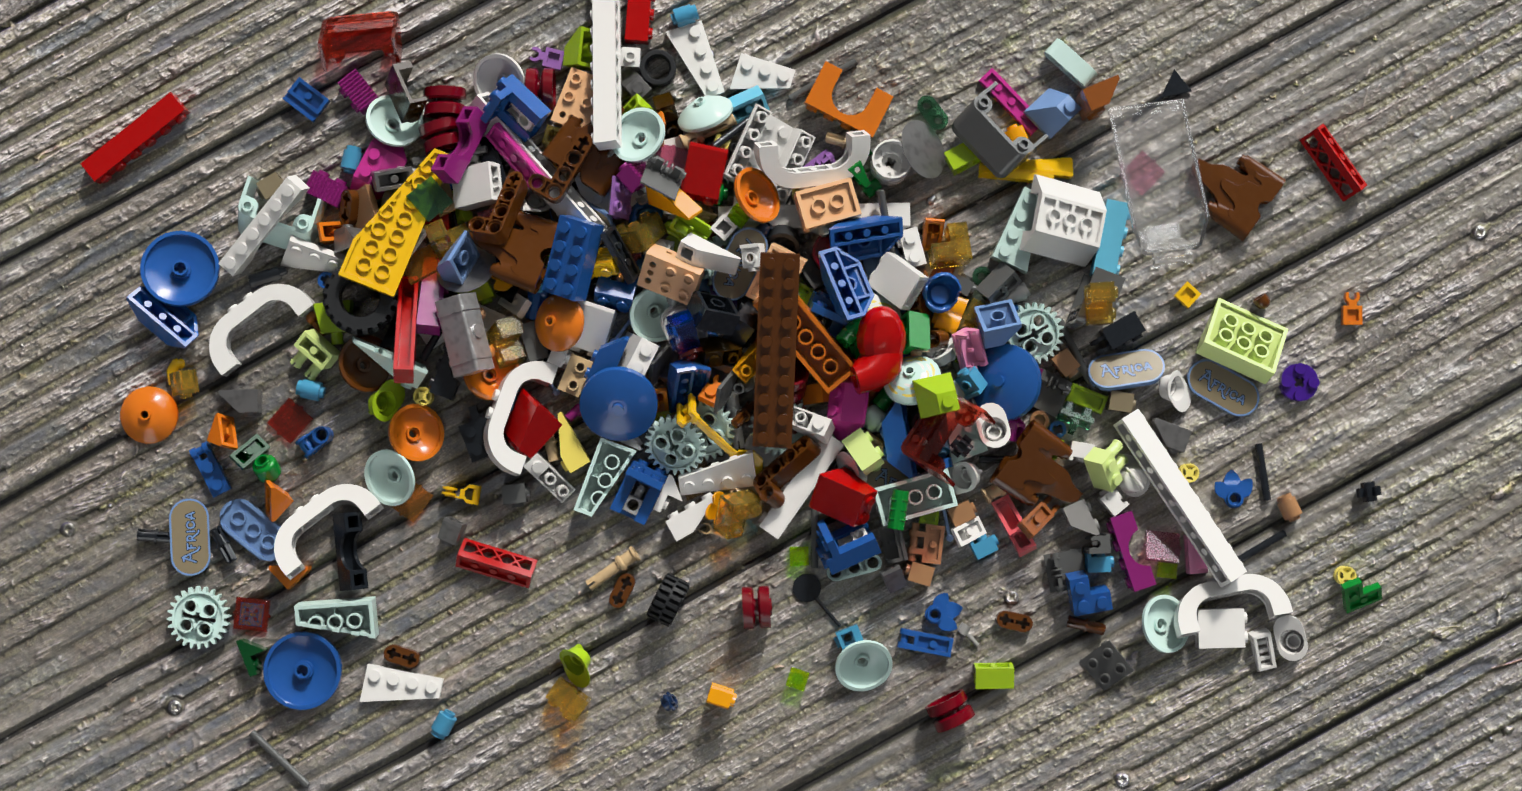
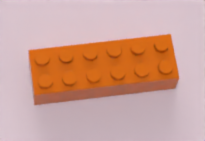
[753,295,854,393]

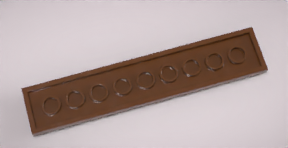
[753,252,800,448]

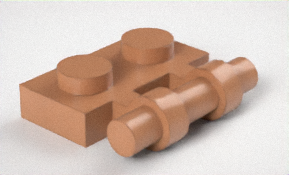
[907,522,945,565]

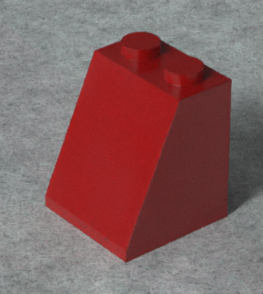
[681,141,728,206]
[504,388,562,459]
[809,467,878,527]

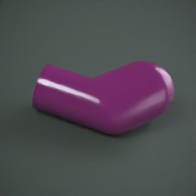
[565,404,582,422]

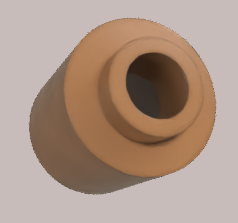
[1276,492,1303,522]

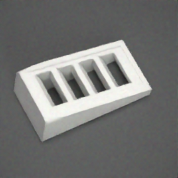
[1248,628,1277,672]

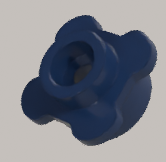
[660,692,678,712]

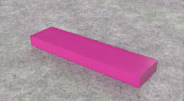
[978,68,1038,136]
[486,122,544,190]

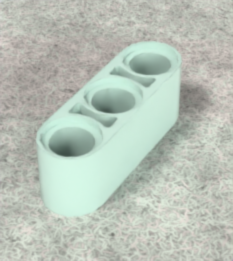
[1044,38,1098,89]
[826,555,882,581]

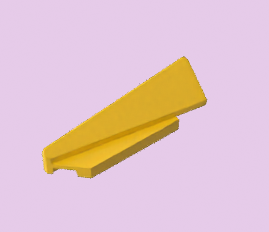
[978,157,1074,183]

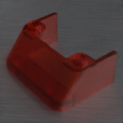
[317,11,402,72]
[901,395,996,487]

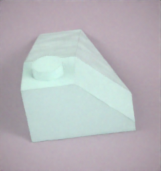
[352,336,428,390]

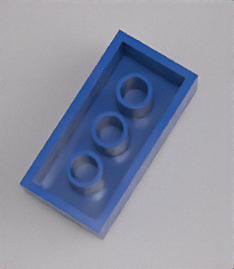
[542,215,604,301]

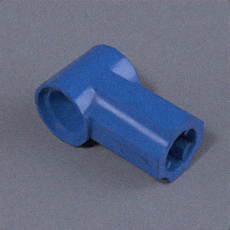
[525,291,549,320]

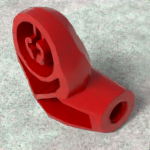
[850,306,906,395]

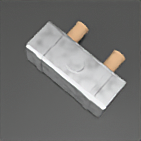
[435,292,495,378]

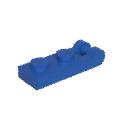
[189,441,232,498]
[897,628,954,657]

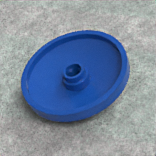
[140,231,220,307]
[974,344,1042,421]
[579,367,658,441]
[263,631,342,710]

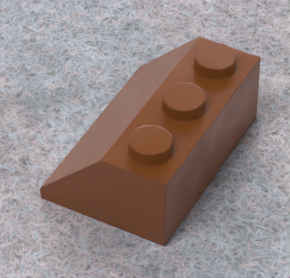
[1074,75,1120,121]

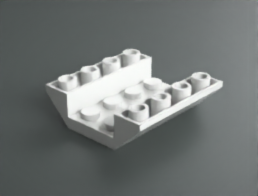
[724,104,816,205]
[1019,174,1107,267]

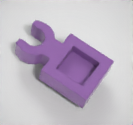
[530,47,564,71]

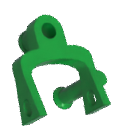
[838,150,882,199]

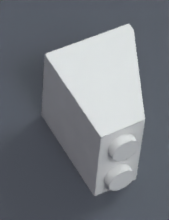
[570,301,618,357]
[617,332,661,378]

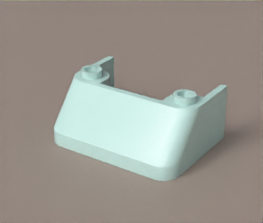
[238,176,328,250]

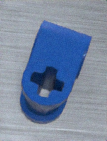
[295,426,334,459]

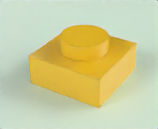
[1173,281,1201,309]

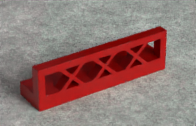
[1299,123,1367,202]
[455,538,538,589]

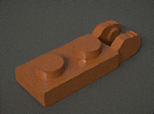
[1017,495,1060,540]

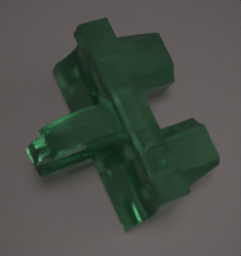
[1056,401,1095,435]

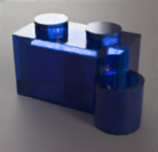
[665,309,701,356]

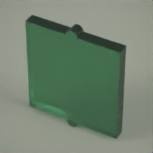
[406,176,453,222]

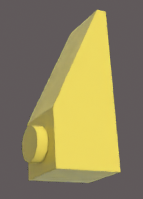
[558,412,591,473]

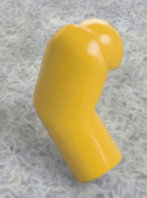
[166,358,185,385]

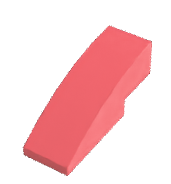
[991,494,1037,557]

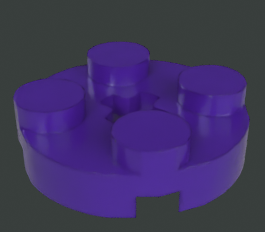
[1279,363,1320,401]

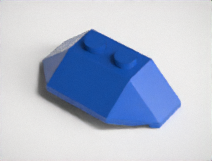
[829,215,903,260]
[818,246,875,322]
[126,286,199,348]
[583,336,630,383]
[667,360,711,413]
[880,402,918,478]

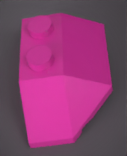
[349,137,407,200]
[827,375,869,441]

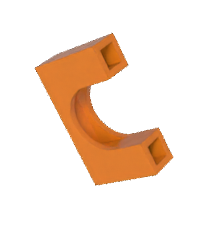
[804,61,894,139]

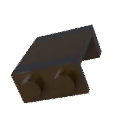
[385,61,428,123]

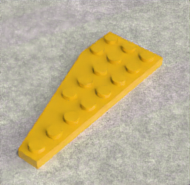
[338,148,448,298]

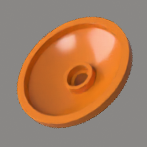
[734,167,780,223]
[535,295,584,352]
[463,344,519,401]
[120,386,179,444]
[388,404,444,462]

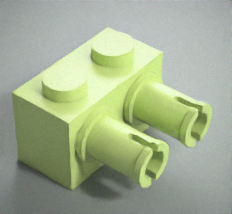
[290,329,340,381]
[842,428,885,476]
[1083,439,1129,492]

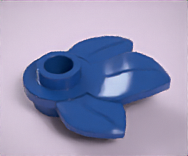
[1214,470,1253,508]
[925,593,963,631]

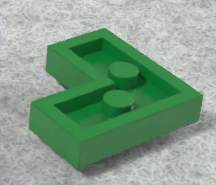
[1341,577,1382,613]

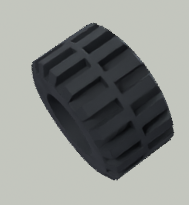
[647,573,689,627]

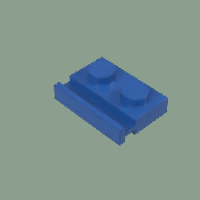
[282,77,330,123]

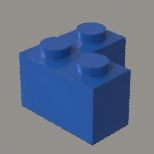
[1065,570,1113,617]

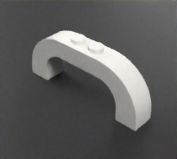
[754,130,871,190]
[209,284,315,377]
[483,361,558,476]
[274,484,384,580]
[1174,574,1293,639]

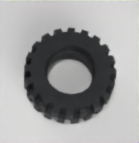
[322,265,398,336]

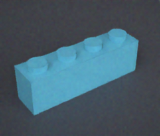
[723,85,770,131]
[1089,199,1132,276]

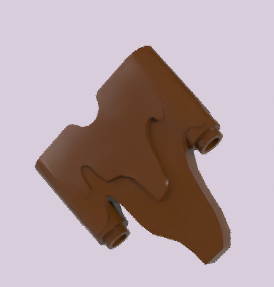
[541,107,625,198]
[1192,154,1286,241]
[470,211,558,294]
[989,420,1083,506]

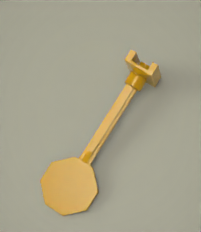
[677,393,763,475]

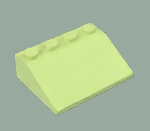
[1195,298,1288,384]

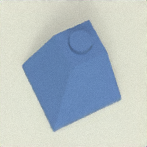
[1023,88,1082,140]
[437,230,480,285]
[974,299,1022,349]

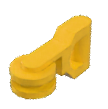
[441,484,482,505]

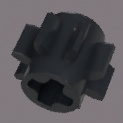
[950,434,974,458]
[1356,481,1382,502]

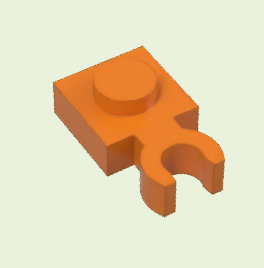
[1341,292,1363,325]
[698,375,721,408]

